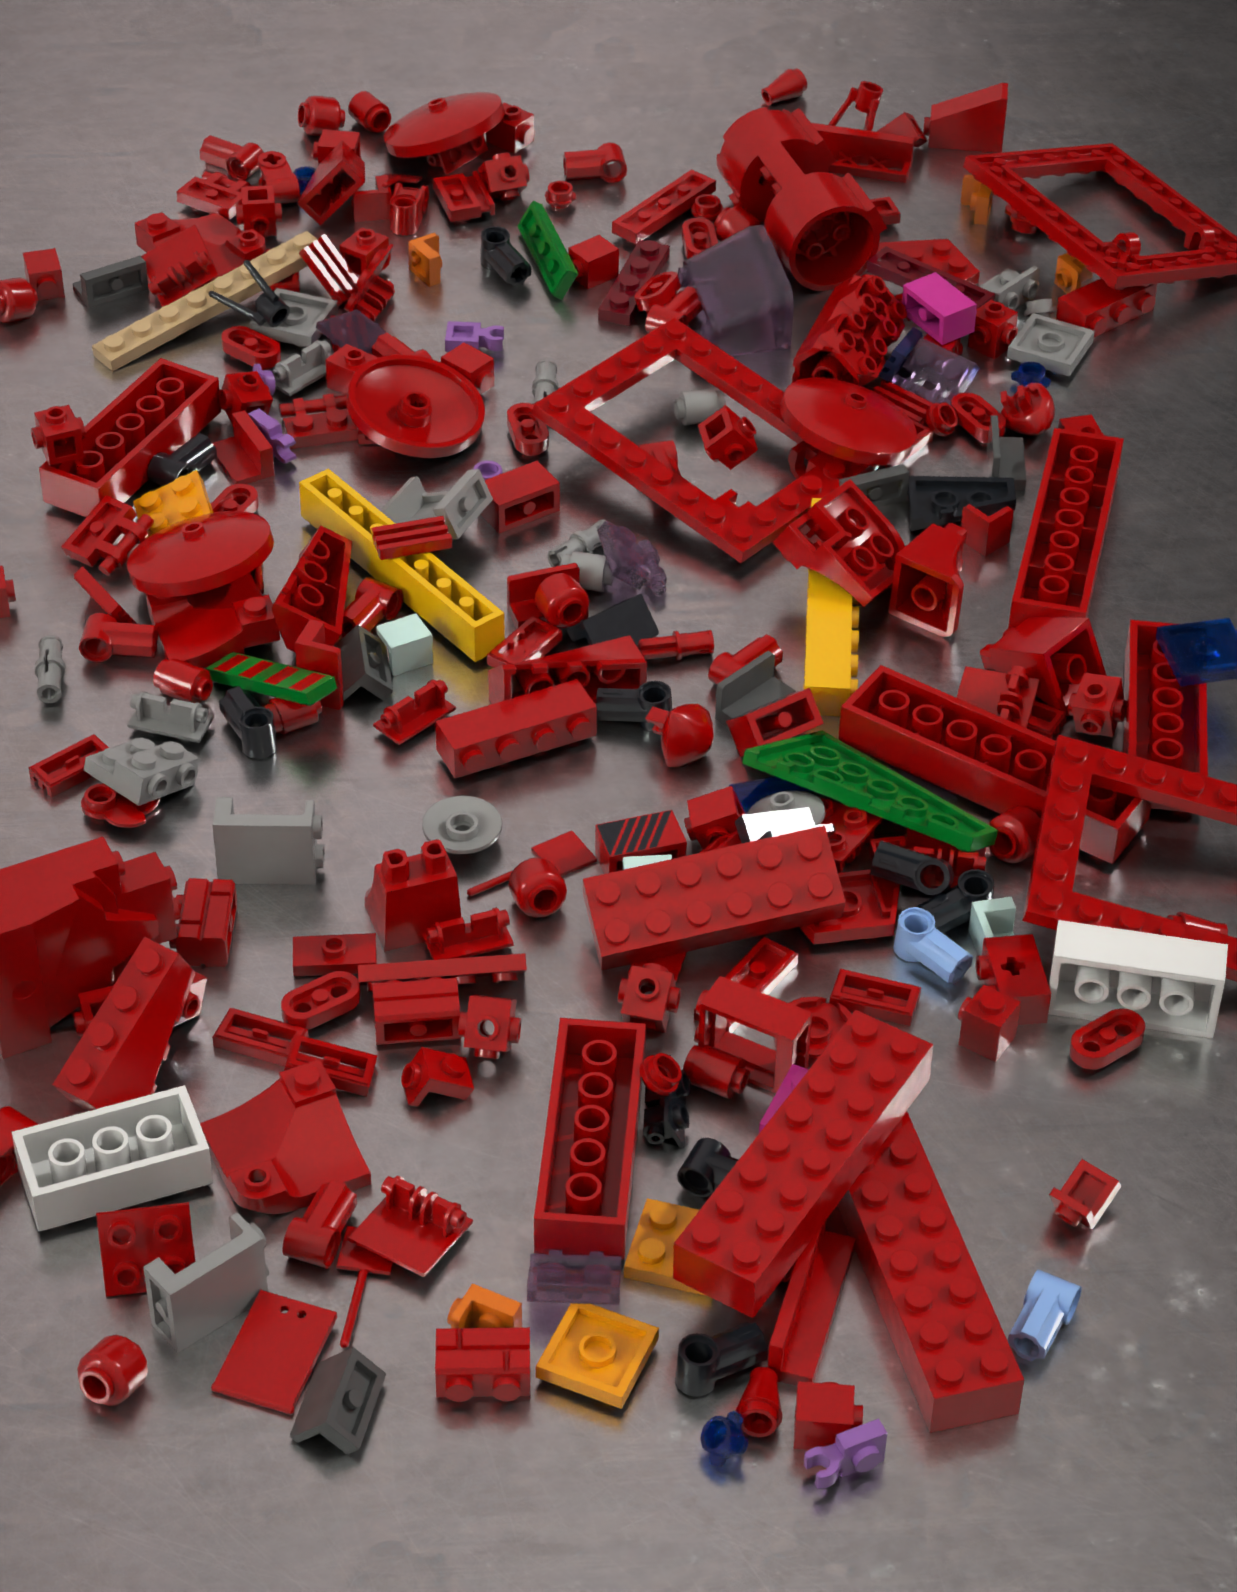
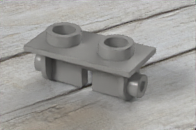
[272,340,331,396]
[127,691,214,743]

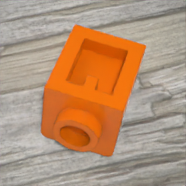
[961,174,993,226]
[408,233,442,287]
[1054,253,1093,293]
[447,1283,522,1328]

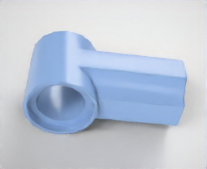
[893,907,973,985]
[1008,1269,1082,1362]

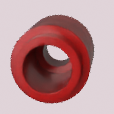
[348,91,391,133]
[153,658,213,703]
[262,697,322,735]
[683,1045,750,1099]

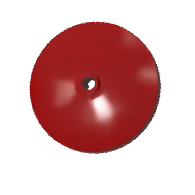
[384,92,505,158]
[346,354,485,458]
[780,377,917,465]
[127,511,274,597]

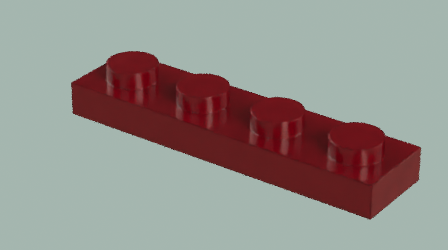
[598,240,670,326]
[867,247,995,309]

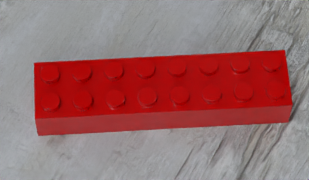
[1008,428,1124,628]
[838,665,1152,864]
[673,1010,934,1318]
[838,1111,1024,1433]

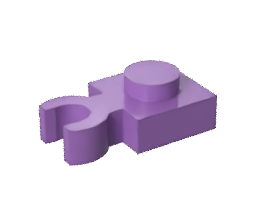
[445,321,504,352]
[248,408,296,464]

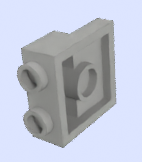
[84,737,199,806]

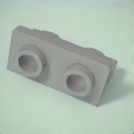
[979,266,1040,310]

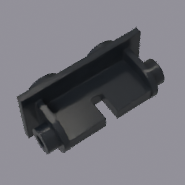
[643,1055,691,1148]

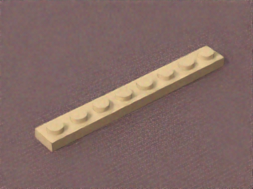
[92,231,320,371]

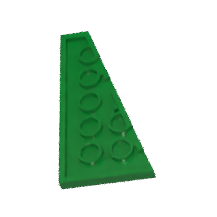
[742,730,998,852]

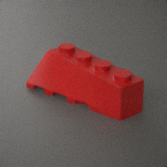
[271,525,352,653]
[488,635,647,704]
[52,937,195,1111]

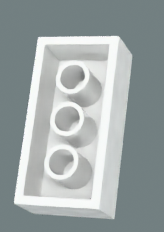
[1048,920,1228,1039]
[11,1085,213,1232]

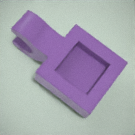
[804,1418,888,1489]

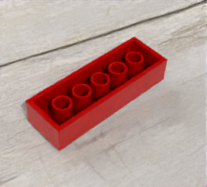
[39,358,221,517]
[1123,620,1208,812]
[583,825,846,971]
[534,1018,646,1260]

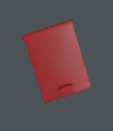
[211,1290,337,1415]

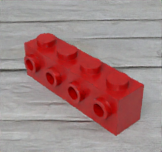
[436,679,597,778]

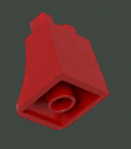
[888,523,967,637]
[980,617,1107,716]
[364,839,461,952]

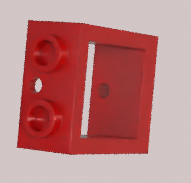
[694,976,812,1094]

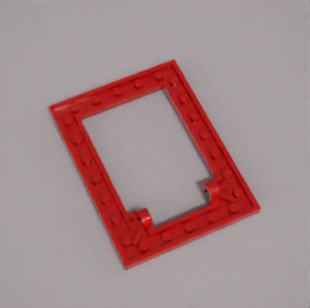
[963,143,1237,290]
[533,317,879,563]
[1022,734,1237,982]

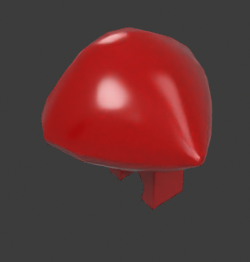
[1000,382,1055,436]
[645,704,714,768]

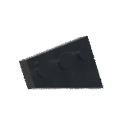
[907,476,1016,531]

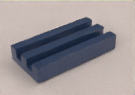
[878,327,923,382]

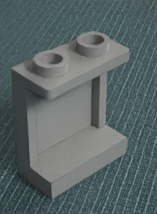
[380,469,493,539]
[212,797,325,885]
[143,1212,269,1353]

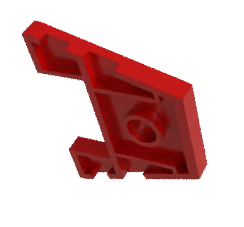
[877,239,980,321]
[800,835,906,945]

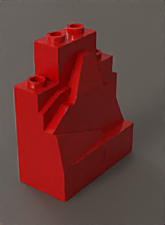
[0,837,181,1059]

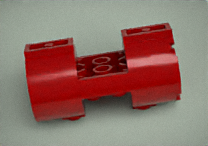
[717,107,888,291]

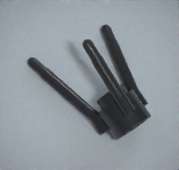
[209,260,290,327]

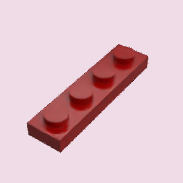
[612,169,716,244]
[357,953,527,992]

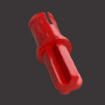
[638,630,714,661]

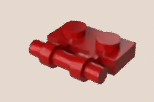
[176,171,251,220]
[279,393,358,450]
[61,495,154,576]

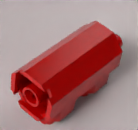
[792,274,907,386]

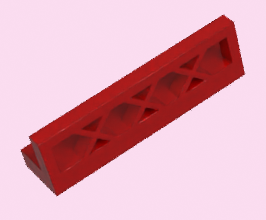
[811,123,915,183]
[767,1221,856,1386]

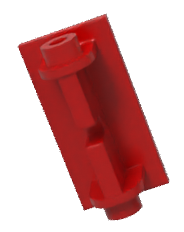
[427,135,488,175]
[373,679,456,745]
[423,907,514,960]

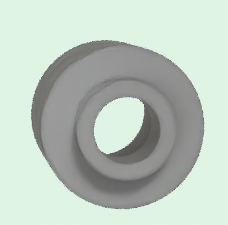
[674,388,726,426]
[561,551,615,592]

